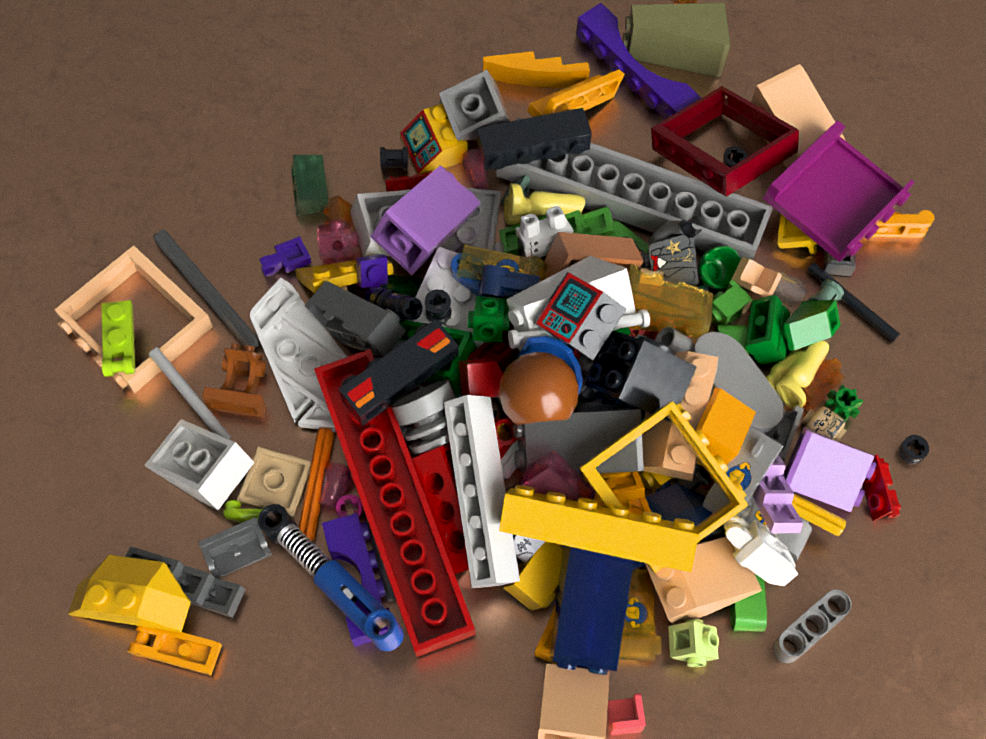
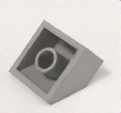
[439,70,511,140]

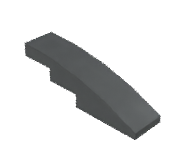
[125,546,246,618]

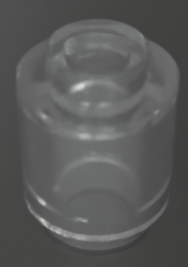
[773,271,808,308]

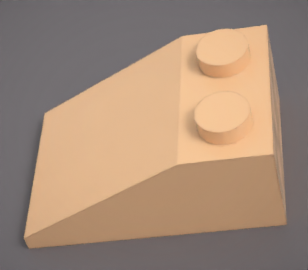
[645,537,762,625]

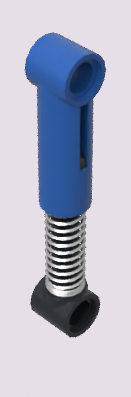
[258,504,404,652]

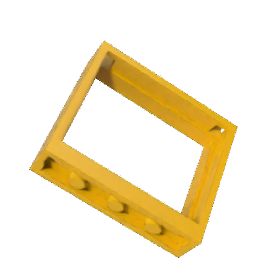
[578,401,748,573]

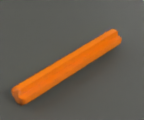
[298,428,334,541]

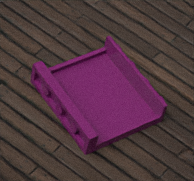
[763,120,914,262]

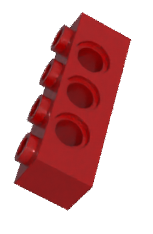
[412,444,469,574]

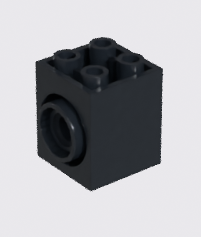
[584,331,697,423]

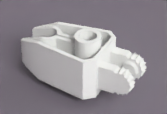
[724,514,798,586]

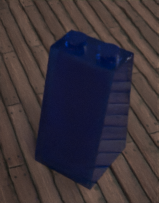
[550,545,634,675]

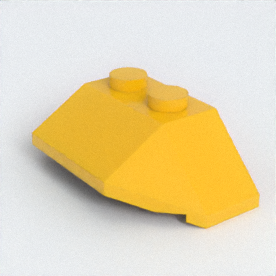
[68,555,191,632]

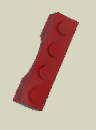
[459,351,583,398]

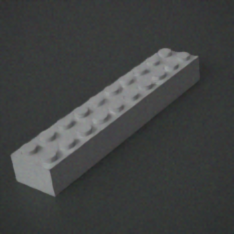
[497,117,773,261]

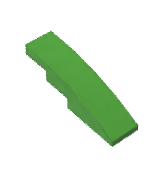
[499,206,616,256]

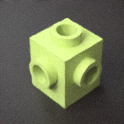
[668,619,719,667]

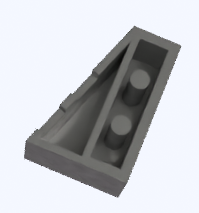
[304,281,406,357]

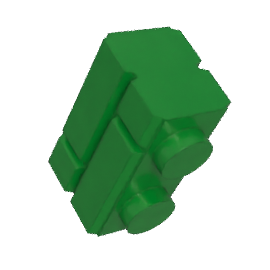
[745,295,790,365]

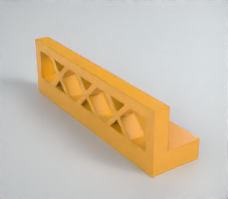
[527,69,625,117]

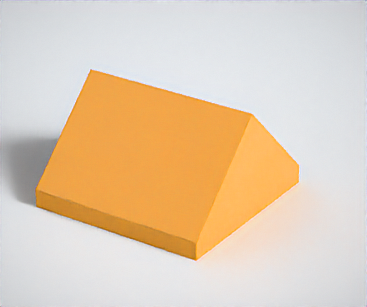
[696,388,756,465]

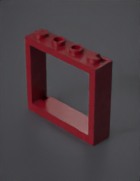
[651,86,799,197]

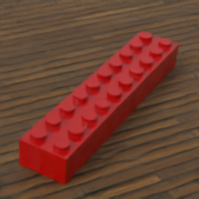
[314,349,476,657]

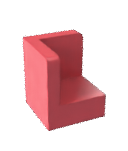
[607,693,646,735]

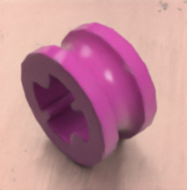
[336,495,363,521]

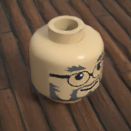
[801,406,847,441]

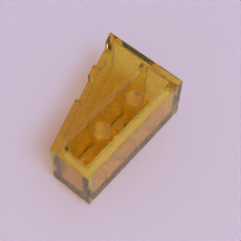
[628,263,713,337]

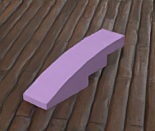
[753,433,803,533]

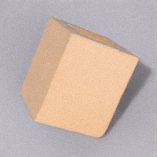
[731,257,782,297]

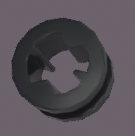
[899,435,929,465]

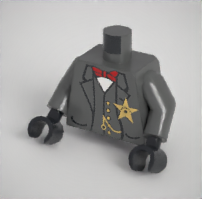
[639,216,709,305]

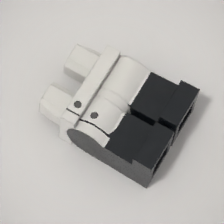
[515,206,573,282]

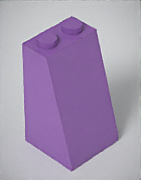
[371,165,481,275]

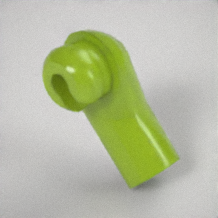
[223,500,263,523]

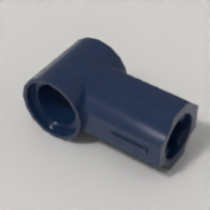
[479,265,540,298]

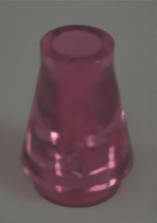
[461,149,488,189]
[319,462,352,509]

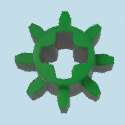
[824,385,863,422]

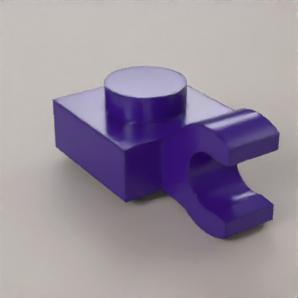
[259,236,311,277]
[356,254,388,302]

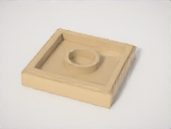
[237,446,311,519]

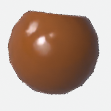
[499,352,579,425]

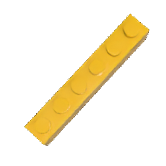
[499,485,700,573]

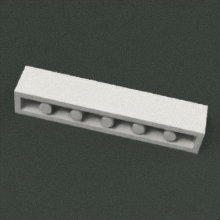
[444,395,520,588]

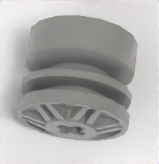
[391,380,456,454]

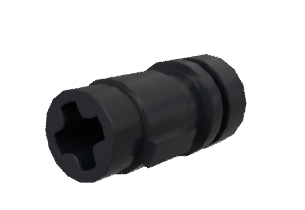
[369,288,423,322]

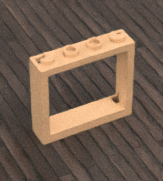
[54,245,213,394]

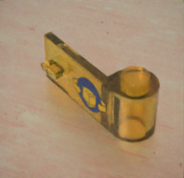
[457,245,548,282]
[615,570,661,661]

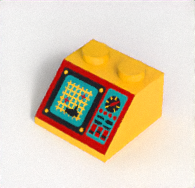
[400,103,468,174]

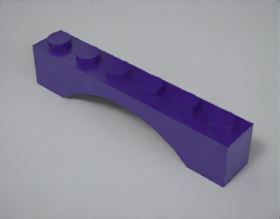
[576,3,701,121]

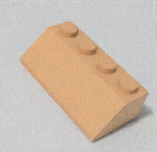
[642,351,718,481]

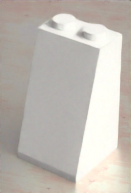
[507,256,636,351]

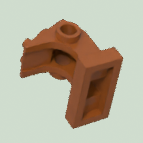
[202,343,266,417]

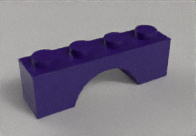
[322,513,390,647]

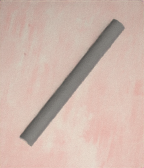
[149,347,231,439]

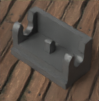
[198,517,272,578]

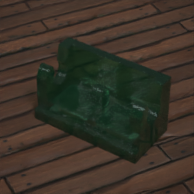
[291,155,328,215]

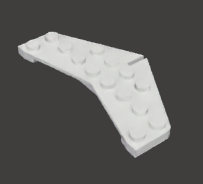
[250,278,423,442]

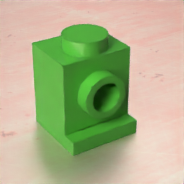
[706,280,752,325]

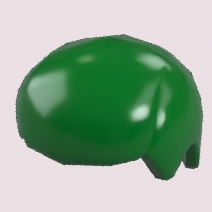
[697,246,741,290]

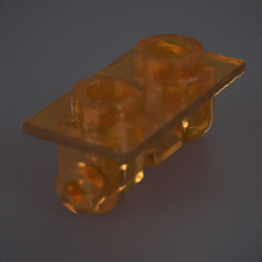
[801,358,845,413]

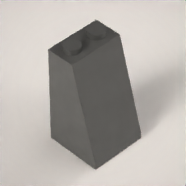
[513,402,644,477]

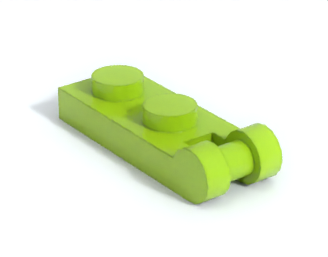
[101,300,135,377]

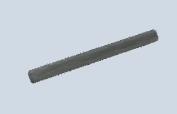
[153,229,260,348]

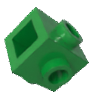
[468,296,510,343]

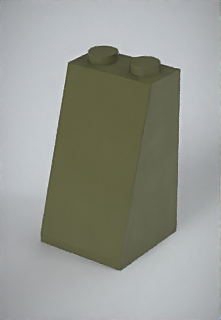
[622,2,730,77]

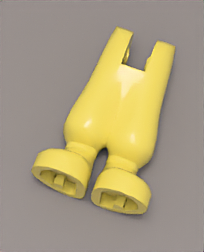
[504,183,585,225]
[765,341,829,409]

